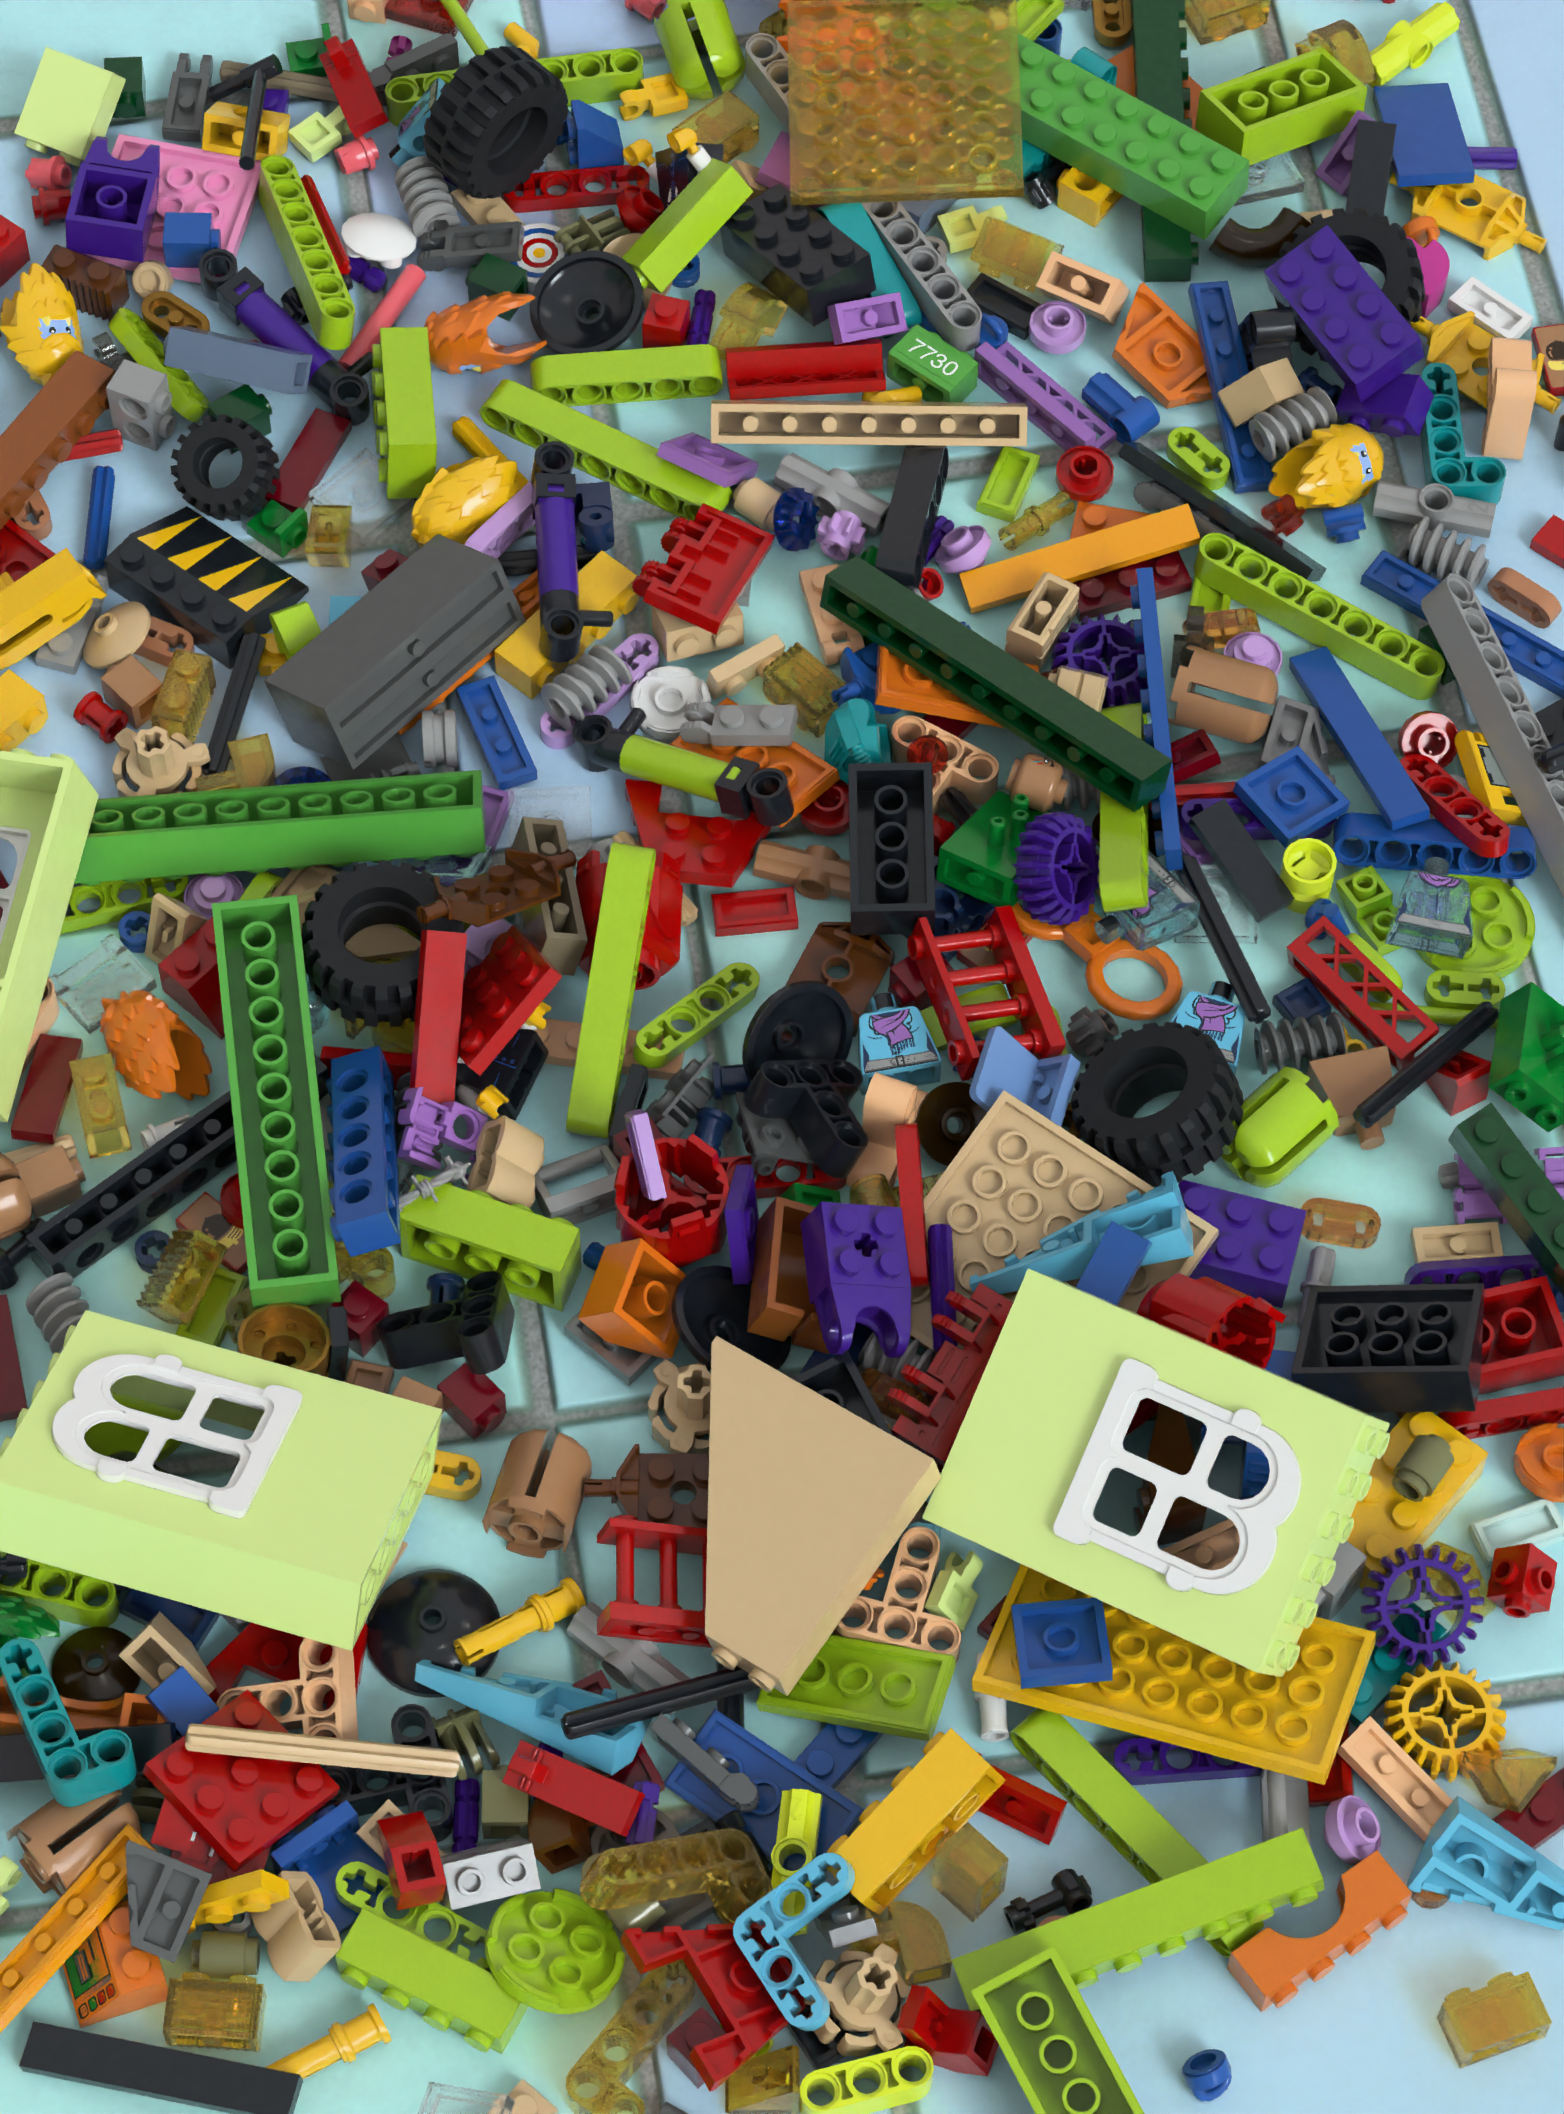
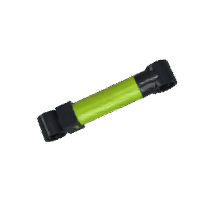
[572,707,794,827]

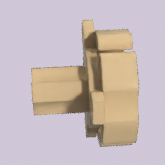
[112,726,210,797]
[648,1359,711,1454]
[803,1943,909,2057]

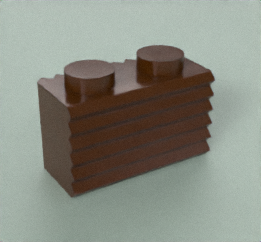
[41,245,130,322]

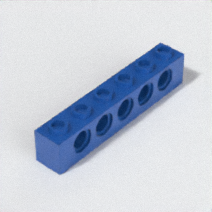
[326,1045,401,1257]

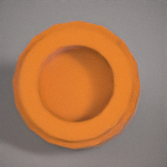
[1402,216,1440,248]

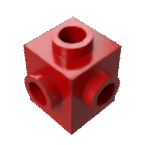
[1486,1543,1558,1618]

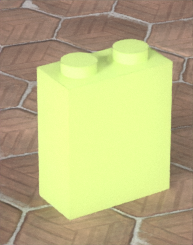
[14,47,126,167]

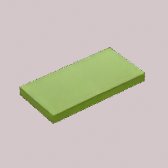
[756,1634,956,1742]

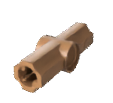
[753,840,850,900]

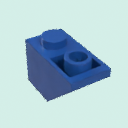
[565,100,624,169]

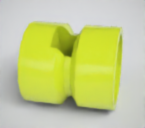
[1280,838,1337,914]

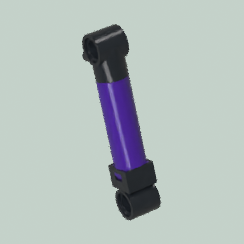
[198,248,373,426]
[531,441,613,663]

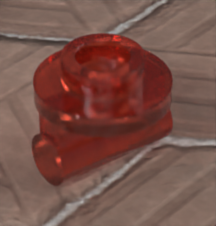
[1261,494,1306,537]
[907,735,948,775]

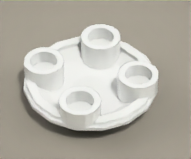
[341,213,417,269]

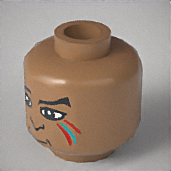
[1005,753,1069,813]

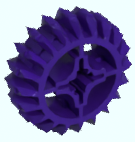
[1051,612,1148,708]
[1012,812,1100,925]
[1360,1544,1484,1667]

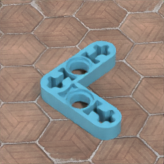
[733,1853,855,2031]

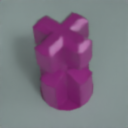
[386,35,413,61]

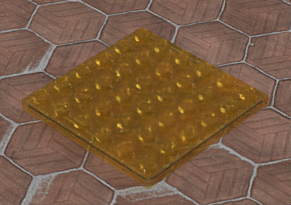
[787,0,1024,205]

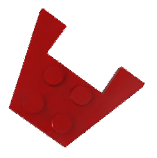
[625,779,771,888]
[206,1623,369,1738]
[620,1922,807,2092]

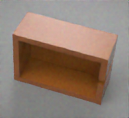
[747,1196,829,1354]

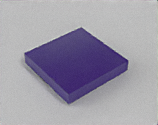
[724,1165,759,1285]

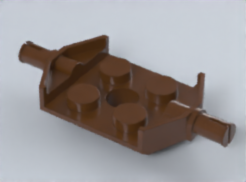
[416,848,577,928]
[784,922,895,1037]
[584,1444,709,1529]

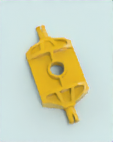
[1389,172,1547,261]
[1411,311,1561,414]

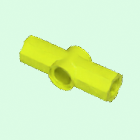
[1358,1,1460,88]
[770,1788,823,1936]

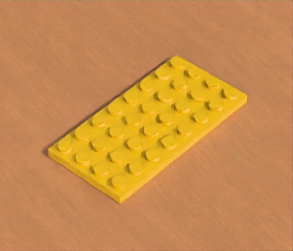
[972,1564,1376,1785]

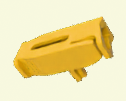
[0,547,107,670]

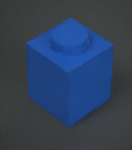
[162,212,221,268]

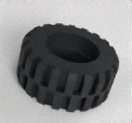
[423,46,568,199]
[1274,208,1425,362]
[302,861,464,1027]
[1071,1022,1244,1187]

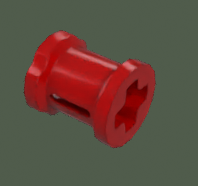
[73,691,129,744]

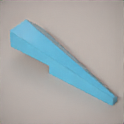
[969,1171,1194,1294]
[414,1659,653,1775]
[1407,1795,1564,1931]

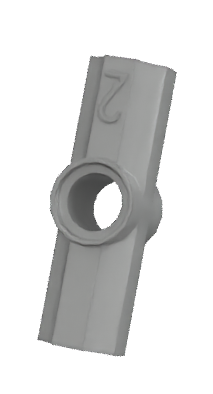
[774,453,890,536]
[1372,481,1496,538]
[567,1602,690,1716]

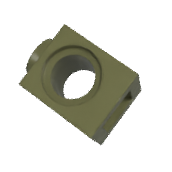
[481,1765,530,1839]

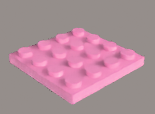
[82,134,261,284]

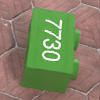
[887,324,979,402]

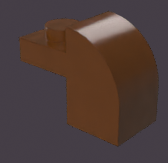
[528,1774,611,1874]

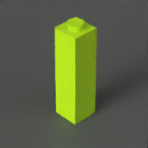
[622,158,753,293]

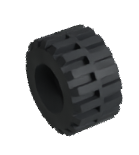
[170,414,280,522]

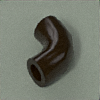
[1208,207,1312,266]

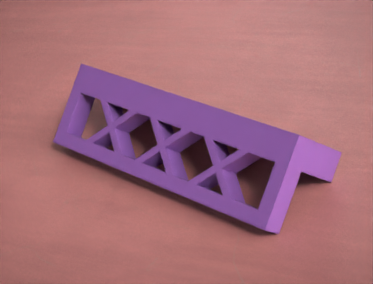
[974,341,1117,451]

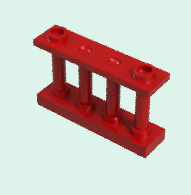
[907,905,1066,1081]
[597,1515,712,1648]

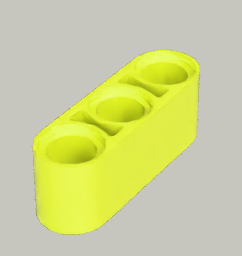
[799,2046,934,2114]

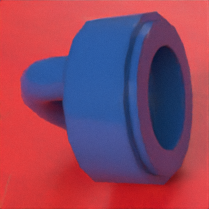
[975,312,1009,349]
[1182,2049,1232,2101]

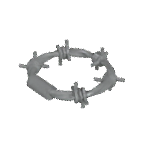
[399,1155,471,1212]

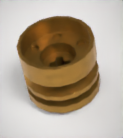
[237,1302,331,1377]

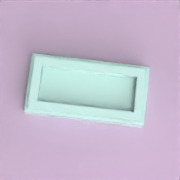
[1468,1498,1564,1568]

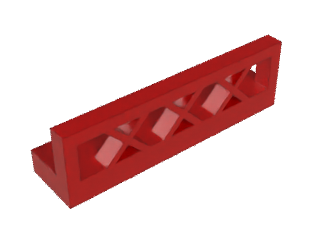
[725,338,886,400]
[1286,915,1439,1071]

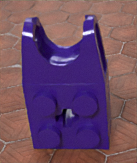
[65,136,160,263]
[801,1202,911,1358]

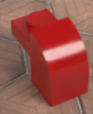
[897,1985,999,2076]

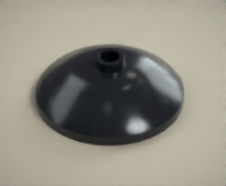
[530,250,644,355]
[742,980,853,1083]
[671,1265,791,1370]
[367,1569,500,1698]

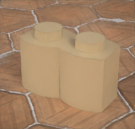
[467,1115,544,1208]
[250,1871,341,1982]

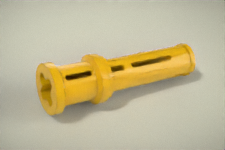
[453,1577,586,1667]
[264,2003,392,2079]

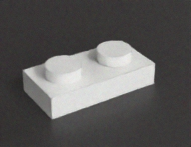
[1447,276,1533,339]

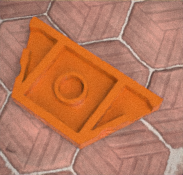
[1112,282,1213,409]

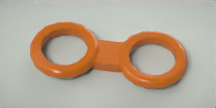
[1012,902,1183,1021]

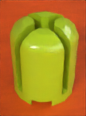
[654,0,745,101]
[1221,1066,1339,1189]

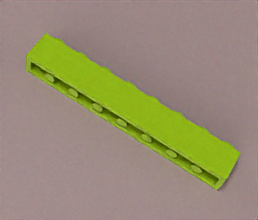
[951,1827,1324,2012]

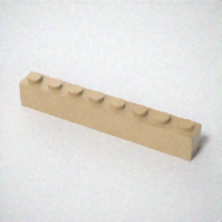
[711,400,1028,447]

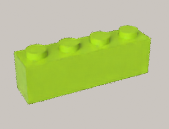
[335,1908,529,2054]

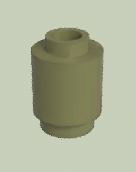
[1392,1434,1454,1502]
[191,1931,260,1979]

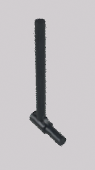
[209,54,283,170]

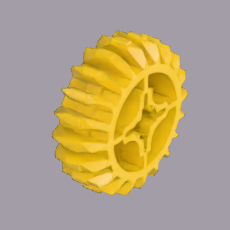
[1382,1660,1507,1783]

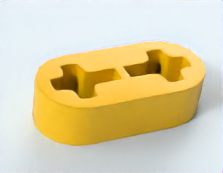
[425,1450,482,1501]

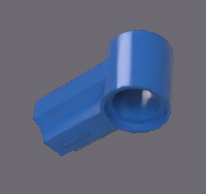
[1081,372,1160,445]

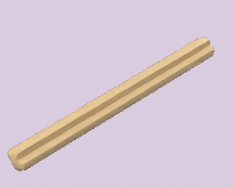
[185,1723,460,1778]

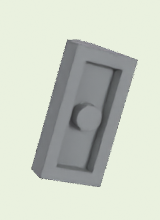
[534,1143,620,1225]
[1260,1769,1311,1847]

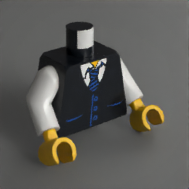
[622,128,723,212]
[456,1001,551,1120]

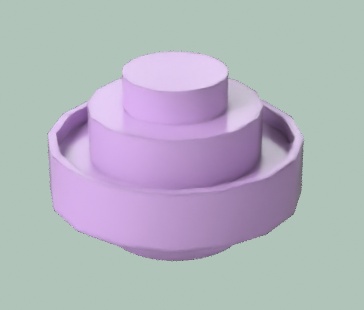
[1029,301,1087,355]
[934,525,992,574]
[1223,631,1282,678]
[183,872,244,919]
[1324,1795,1381,1865]

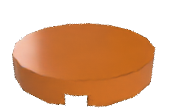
[1513,1423,1564,1503]

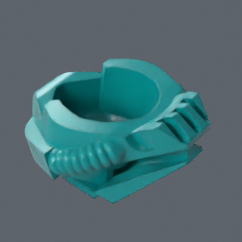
[824,698,893,784]

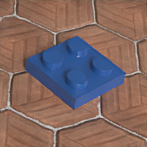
[1233,746,1351,848]
[1011,1597,1113,1689]

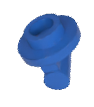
[1321,502,1366,544]
[1305,898,1350,940]

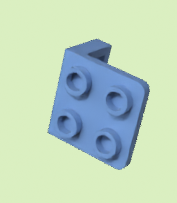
[969,1026,1081,1127]

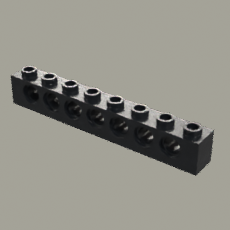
[26,1054,329,1279]

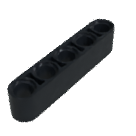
[875,445,949,588]

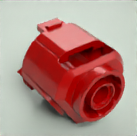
[575,849,683,991]
[614,1133,729,1268]
[1136,1273,1286,1369]

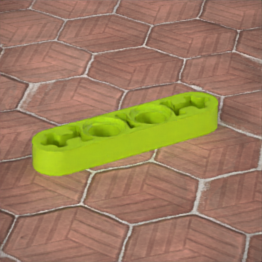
[108,308,210,422]
[60,875,189,934]
[632,962,760,1069]
[334,1861,491,1972]

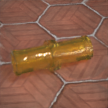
[998,491,1075,551]

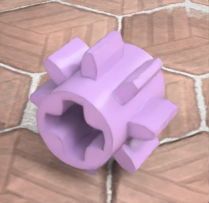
[816,510,866,560]

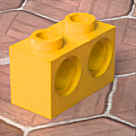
[1056,167,1124,228]

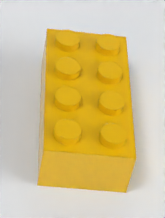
[1346,1412,1488,1589]
[826,1728,1006,1915]

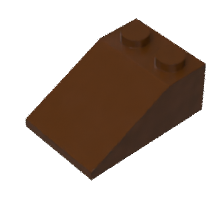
[1133,1403,1207,1546]

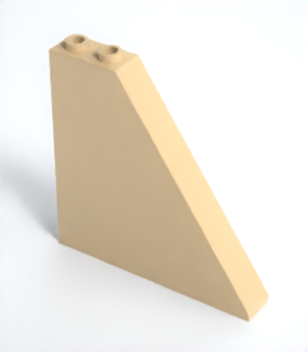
[705,1336,941,1696]

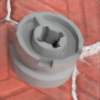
[422,709,458,768]

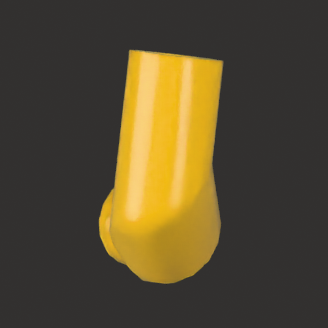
[503,22,540,59]
[861,385,922,402]

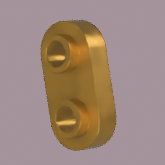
[1091,0,1132,47]
[141,291,211,338]

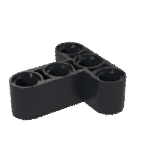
[1238,306,1296,372]
[743,1059,868,1179]
[377,1271,515,1375]
[316,1704,453,1843]

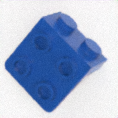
[270,1800,393,1935]

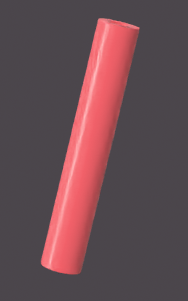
[338,264,426,369]

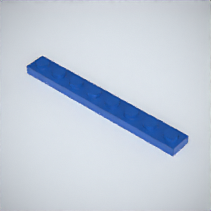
[1130,567,1183,871]

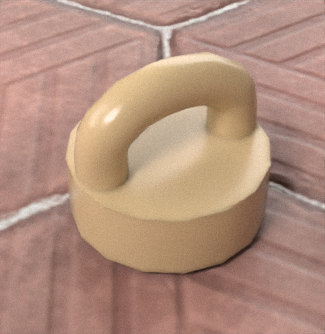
[132,260,174,299]

